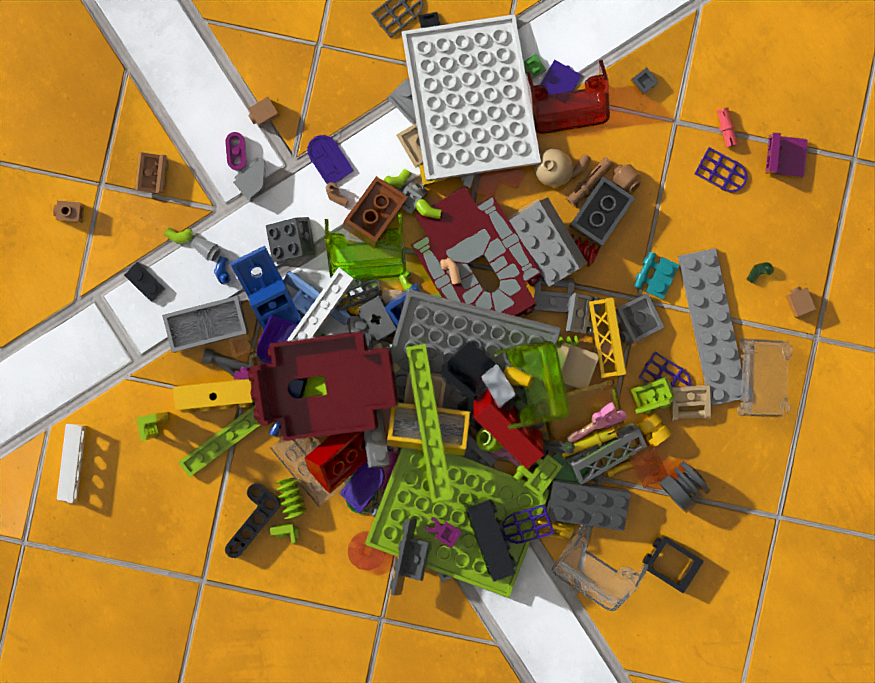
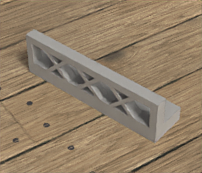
[566,422,647,485]

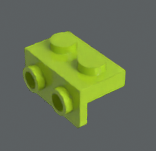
[631,377,676,415]

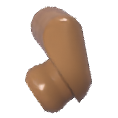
[571,155,591,178]
[326,182,349,207]

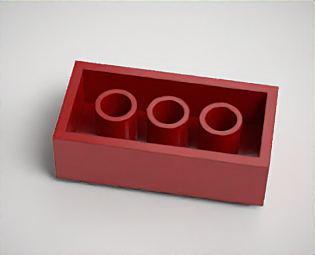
[474,389,544,469]

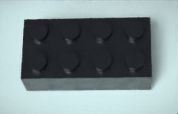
[463,496,517,582]

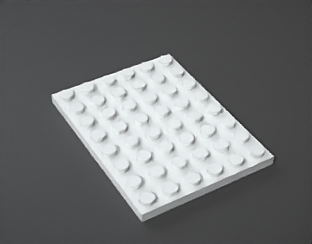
[402,14,541,181]

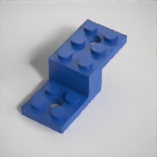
[230,245,302,329]

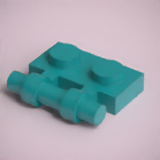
[634,252,679,300]

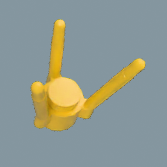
[534,506,574,540]

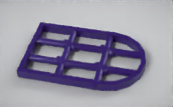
[694,147,747,192]
[639,352,691,387]
[502,504,555,544]

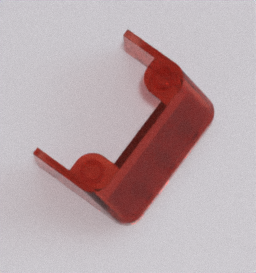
[526,60,610,134]

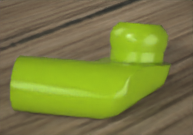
[383,168,412,188]
[416,199,441,219]
[399,270,413,290]

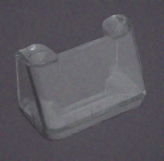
[737,339,793,418]

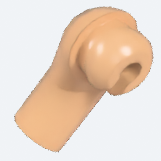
[440,258,461,284]

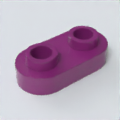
[225,132,247,171]

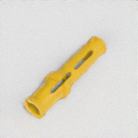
[562,426,618,458]

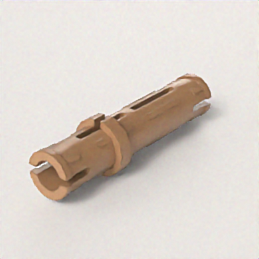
[566,157,614,207]

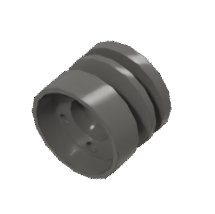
[659,461,710,513]

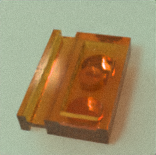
[628,444,668,489]

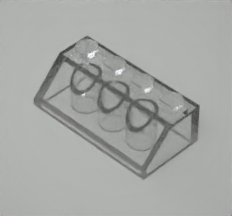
[270,437,351,507]

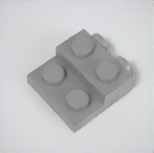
[615,293,664,345]

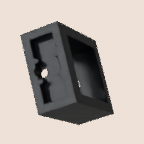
[642,534,704,594]

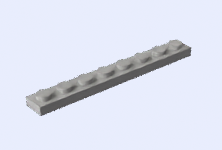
[348,316,390,468]

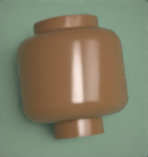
[613,164,641,193]

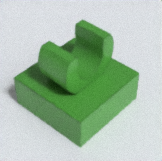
[523,54,546,81]

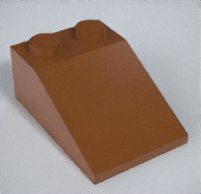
[343,176,408,249]

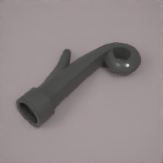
[202,348,264,377]

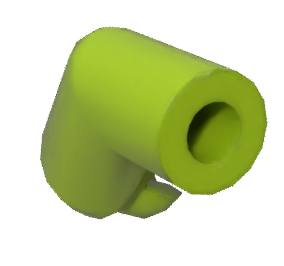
[164,227,194,244]

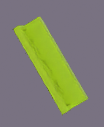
[136,412,169,441]

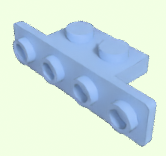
[284,271,351,325]

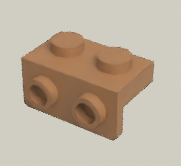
[135,152,168,194]

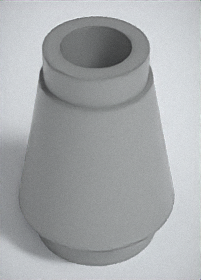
[191,236,221,262]

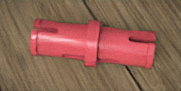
[717,107,738,148]

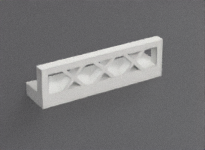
[57,423,86,503]

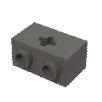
[359,296,397,342]

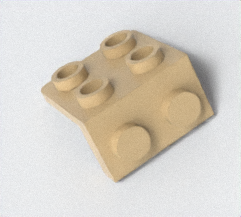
[547,342,598,390]

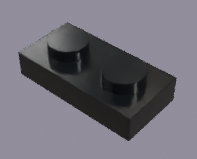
[124,262,166,302]

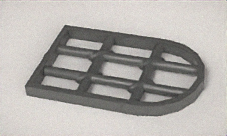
[371,0,423,38]
[336,275,381,311]

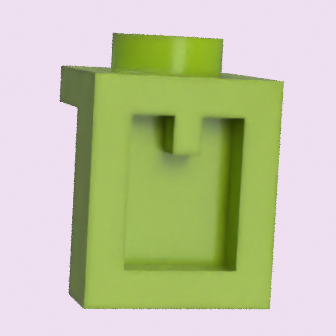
[270,523,300,544]

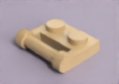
[671,385,711,421]

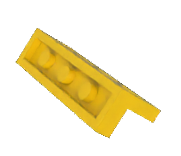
[589,297,626,378]

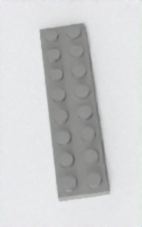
[677,248,748,406]

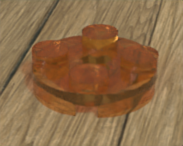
[348,531,386,570]

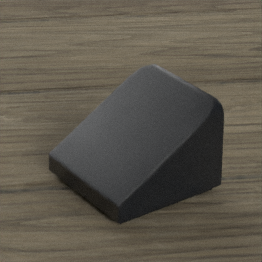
[419,12,440,28]

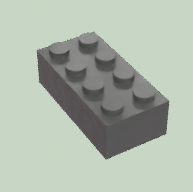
[546,478,631,531]

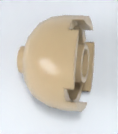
[534,149,574,188]

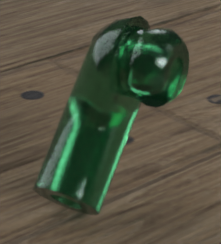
[746,262,774,284]

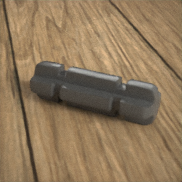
[543,439,575,454]

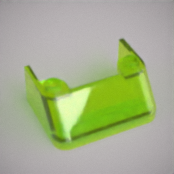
[325,213,406,281]
[493,341,569,429]

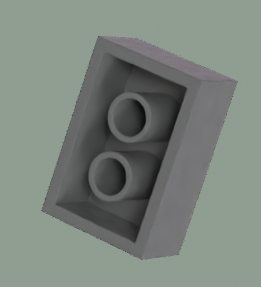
[569,176,635,247]

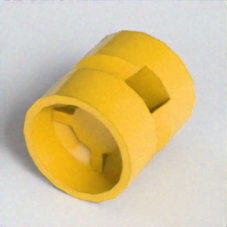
[637,411,672,448]

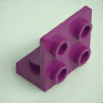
[765,133,808,177]

